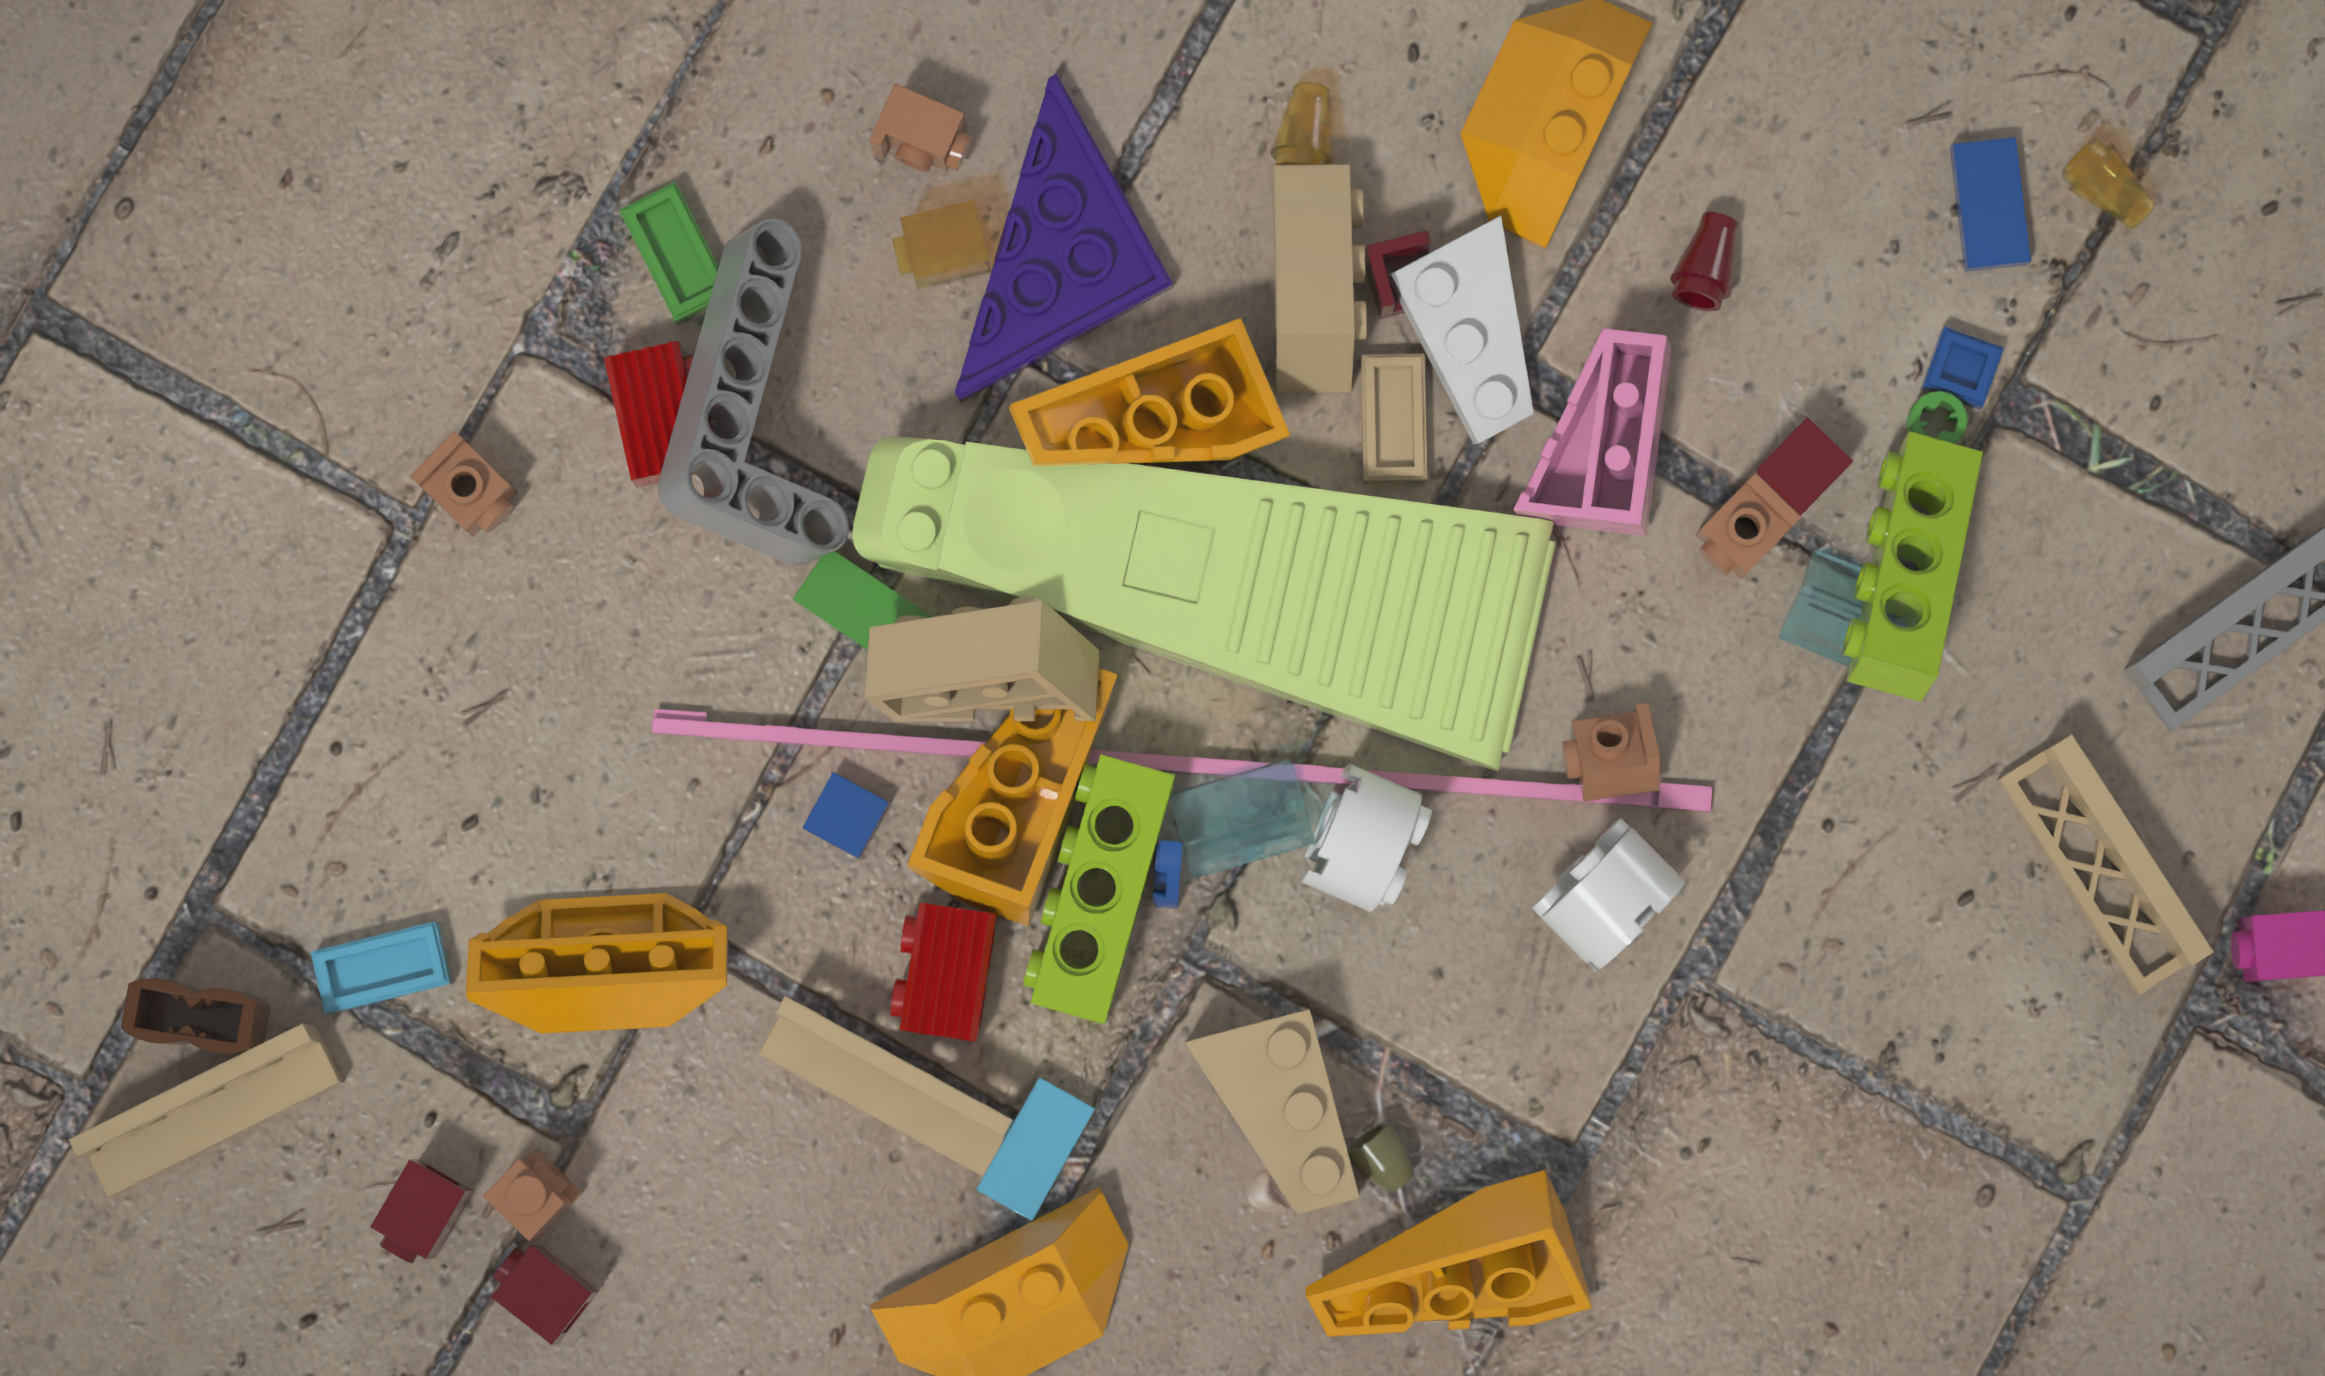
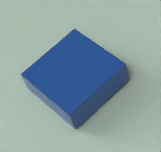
[1920,327,2004,410]
[802,772,890,860]

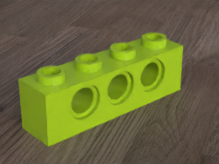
[1842,431,1983,702]
[1023,754,1176,1025]

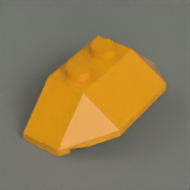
[1460,0,1653,250]
[466,893,728,1034]
[870,1187,1129,1376]

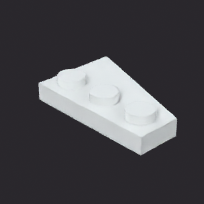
[1388,216,1534,444]

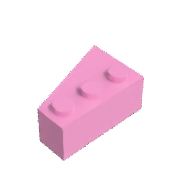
[1513,328,1672,536]

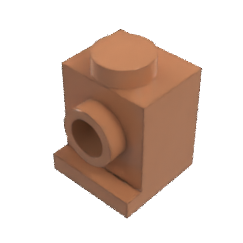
[869,83,972,173]
[410,431,517,537]
[1696,473,1801,579]
[1562,703,1660,802]
[482,1149,583,1241]

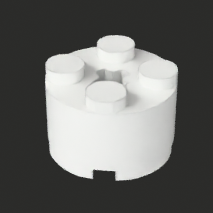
[1298,763,1432,912]
[1532,818,1686,972]

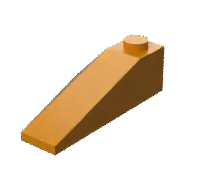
[1009,318,1290,466]
[907,668,1118,927]
[1305,1170,1592,1337]

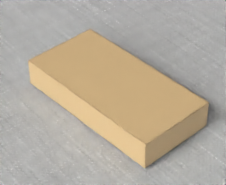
[1361,354,1427,483]

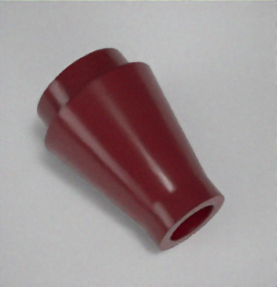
[1670,212,1739,311]

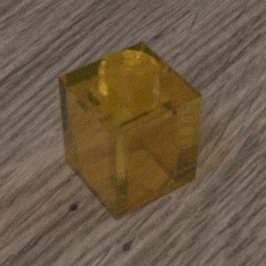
[892,200,991,290]

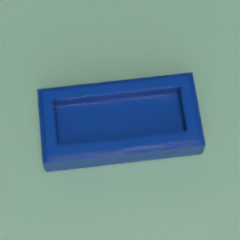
[1950,137,2031,272]

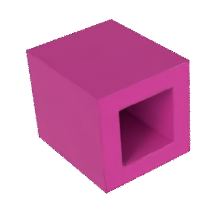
[2231,910,2325,982]

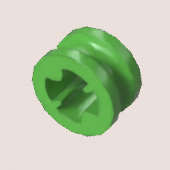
[1906,391,1968,444]

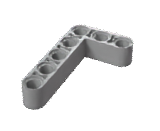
[658,218,849,566]

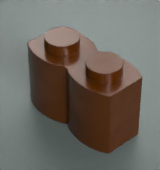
[121,978,271,1055]

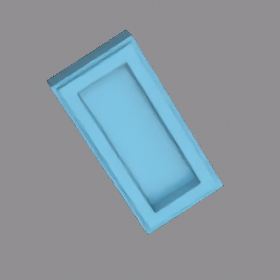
[311,921,453,1015]
[976,1077,1095,1221]

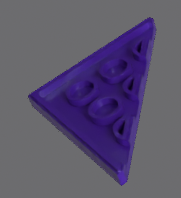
[955,74,1173,403]

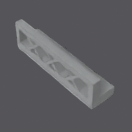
[2124,525,2325,732]

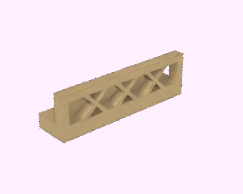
[1997,734,2214,995]
[758,996,1015,1177]
[69,1023,344,1198]

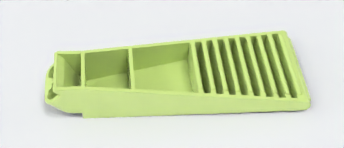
[852,436,1556,771]

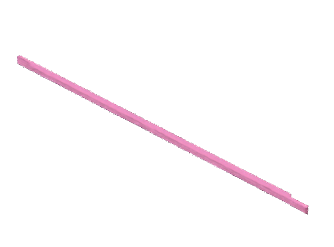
[652,709,1712,812]

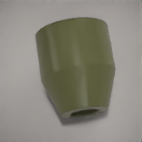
[1347,1121,1414,1193]

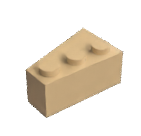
[1273,164,1367,394]
[864,597,1099,722]
[1184,1009,1360,1215]

